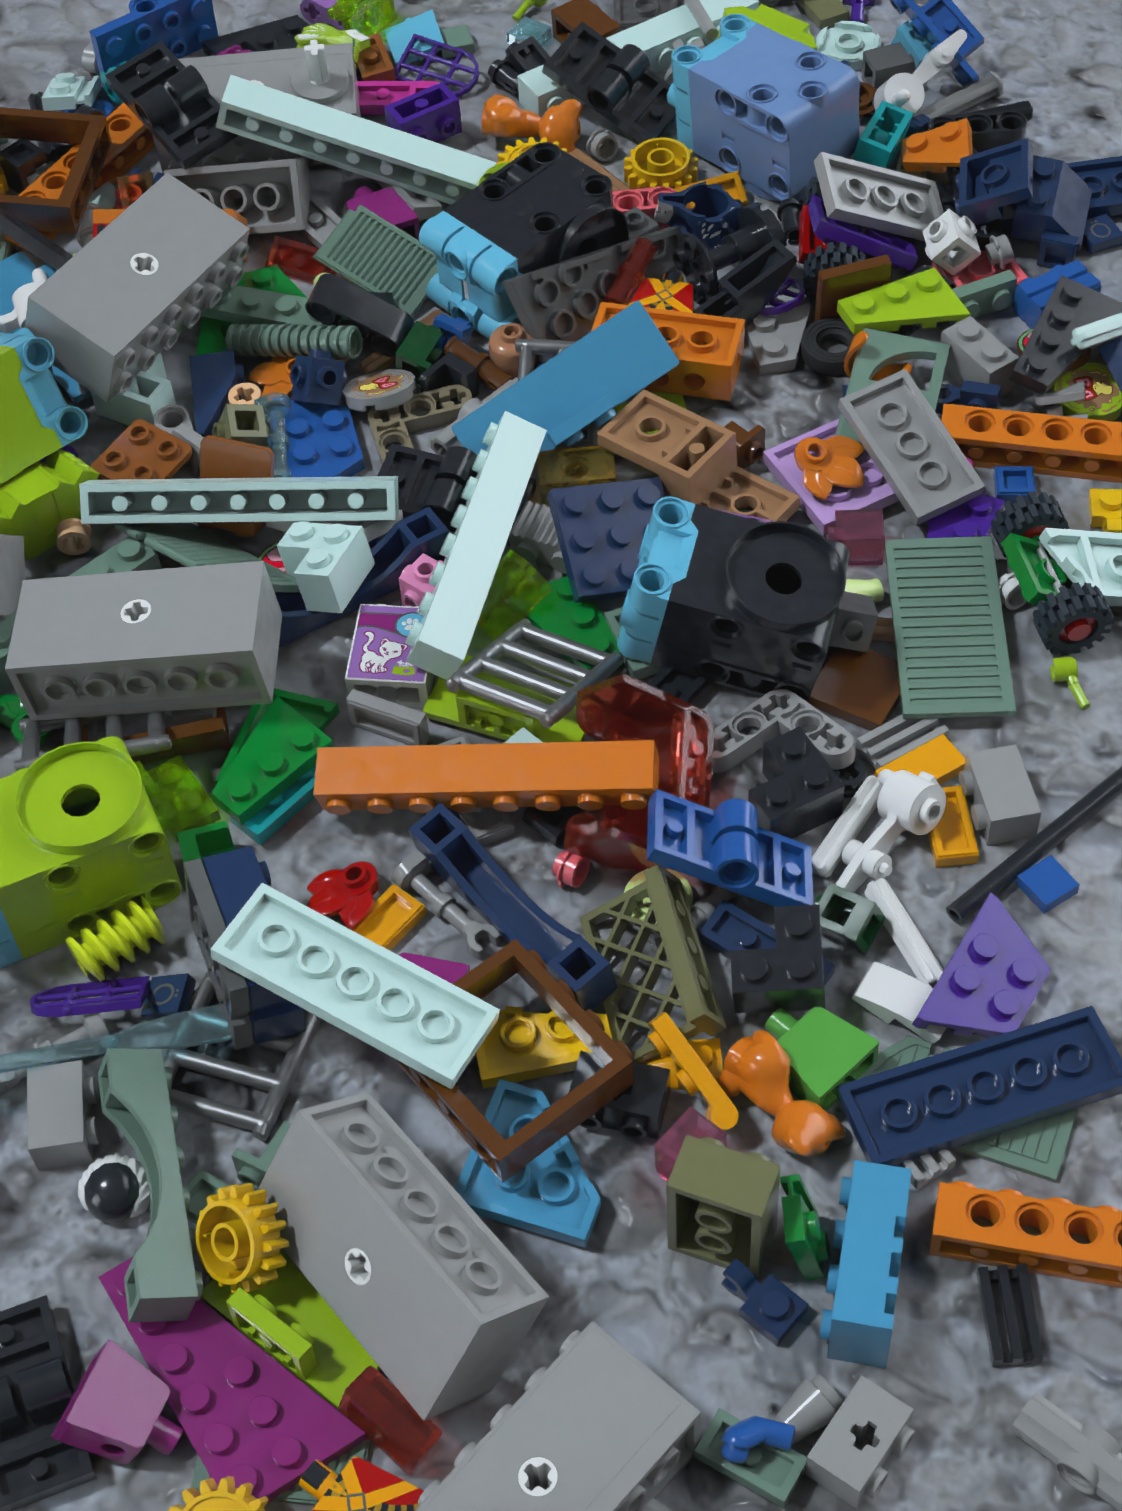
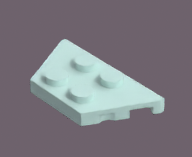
[1039,528,1122,606]

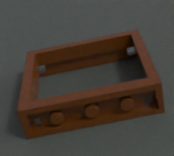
[0,107,112,234]
[392,939,634,1183]

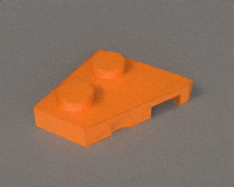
[901,118,973,173]

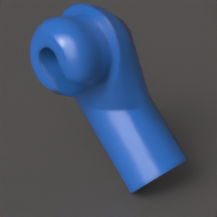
[721,1416,795,1463]

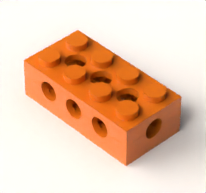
[591,302,745,401]

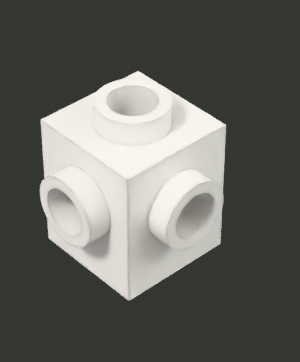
[922,209,981,276]

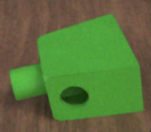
[765,1006,879,1112]

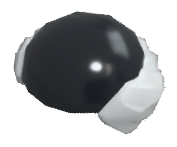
[78,1153,150,1223]

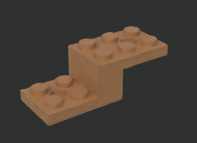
[597,389,800,522]

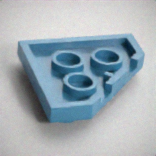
[455,1079,601,1248]

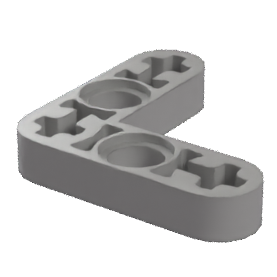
[698,689,856,773]

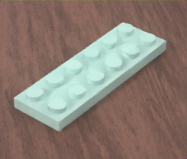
[211,883,500,1089]

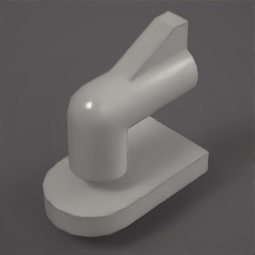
[1035,380,1089,419]

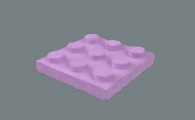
[763,418,899,535]

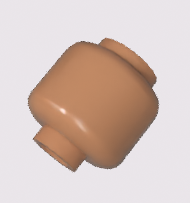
[489,323,537,378]

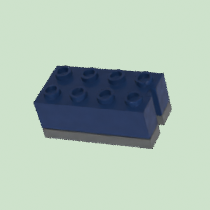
[183,846,308,1050]

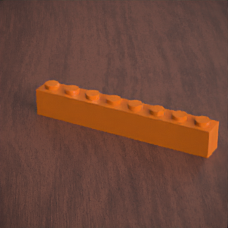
[313,740,659,815]

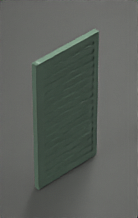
[884,536,1016,719]

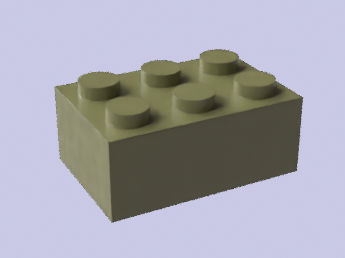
[666,1134,781,1279]

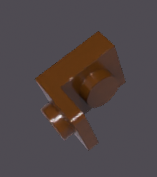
[724,421,765,469]

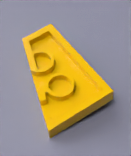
[476,1006,613,1089]

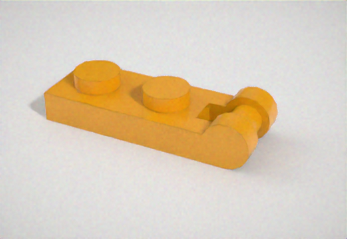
[647,1012,738,1130]

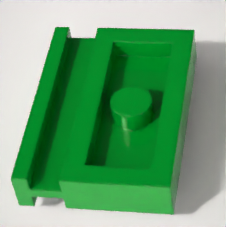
[780,1174,831,1281]

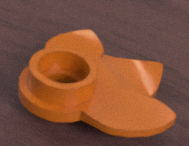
[247,356,296,405]
[794,435,864,500]

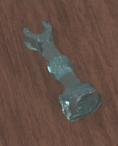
[254,393,294,478]

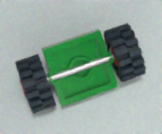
[991,492,1114,656]

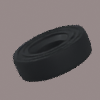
[801,318,855,376]

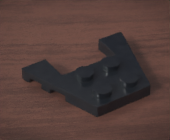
[202,15,310,56]

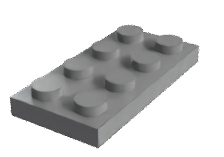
[814,152,944,241]
[838,369,985,526]

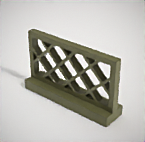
[579,864,727,1063]

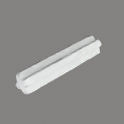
[812,775,883,878]
[865,878,944,988]

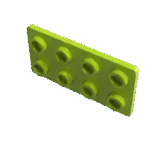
[423,655,602,743]
[201,1248,381,1411]

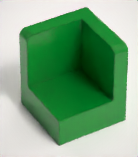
[177,821,235,862]

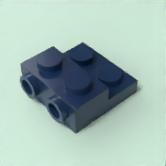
[955,138,1033,226]

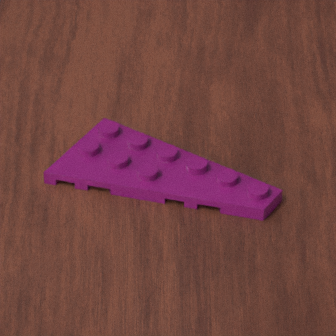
[98,1257,368,1505]

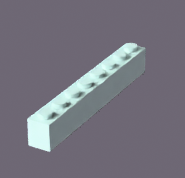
[517,0,759,117]
[216,75,496,205]
[405,411,547,680]
[79,476,399,524]

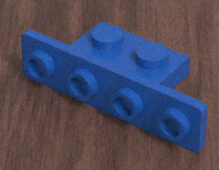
[890,0,984,87]

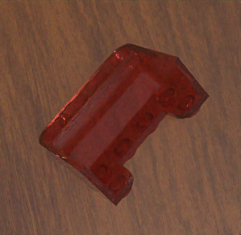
[564,674,714,871]

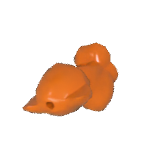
[481,94,583,153]
[718,1030,845,1157]

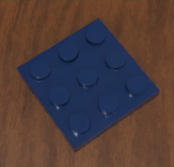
[547,477,665,603]

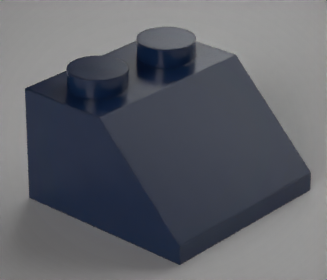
[1010,155,1092,250]

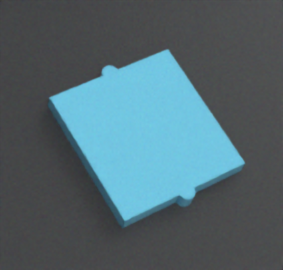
[384,10,445,65]

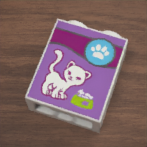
[345,604,435,708]

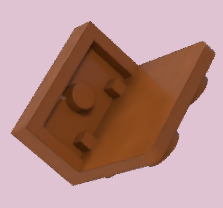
[90,419,193,480]
[194,435,274,537]

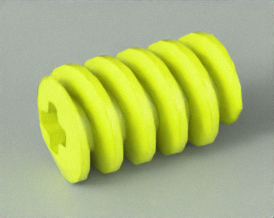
[65,895,166,982]

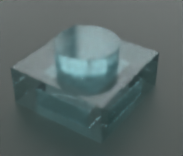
[507,17,552,46]

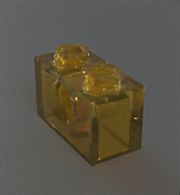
[537,446,617,507]

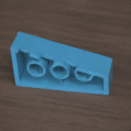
[819,1160,912,1368]

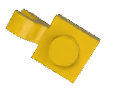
[1088,489,1122,533]

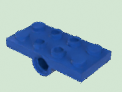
[89,0,219,73]
[647,789,814,907]

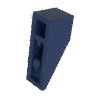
[189,350,246,437]

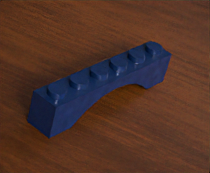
[275,507,449,648]
[408,803,618,1011]

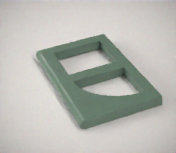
[835,328,950,451]

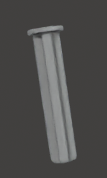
[912,71,1003,119]

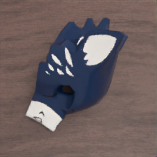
[654,182,744,251]

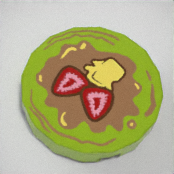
[1053,363,1122,421]

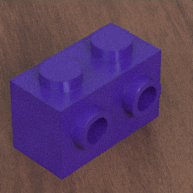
[384,82,462,143]

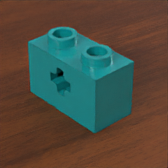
[852,100,914,169]

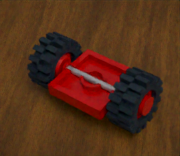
[798,177,871,305]

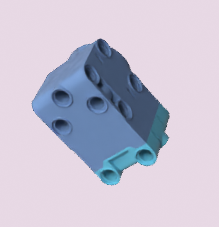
[667,14,860,202]

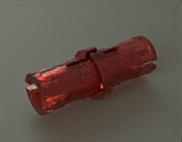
[604,238,658,305]

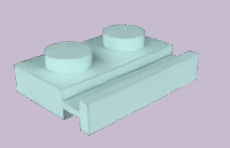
[41,73,101,111]

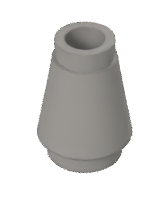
[774,1374,843,1445]

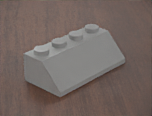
[164,157,312,234]

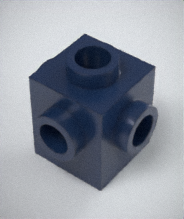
[290,349,347,406]

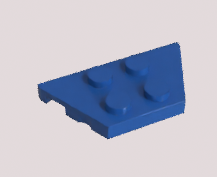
[271,397,365,477]

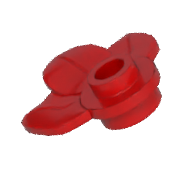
[307,861,379,931]

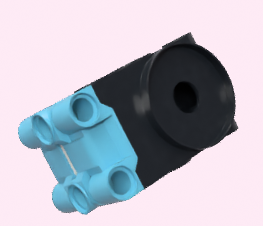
[419,142,629,339]
[617,496,850,702]

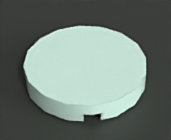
[816,21,881,71]

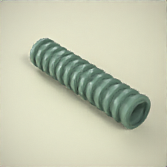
[226,323,363,359]

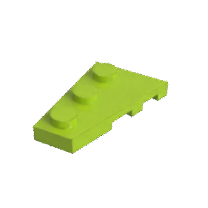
[837,267,971,335]

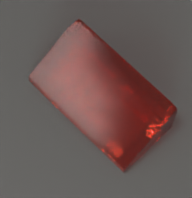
[264,236,337,284]
[338,1366,442,1476]

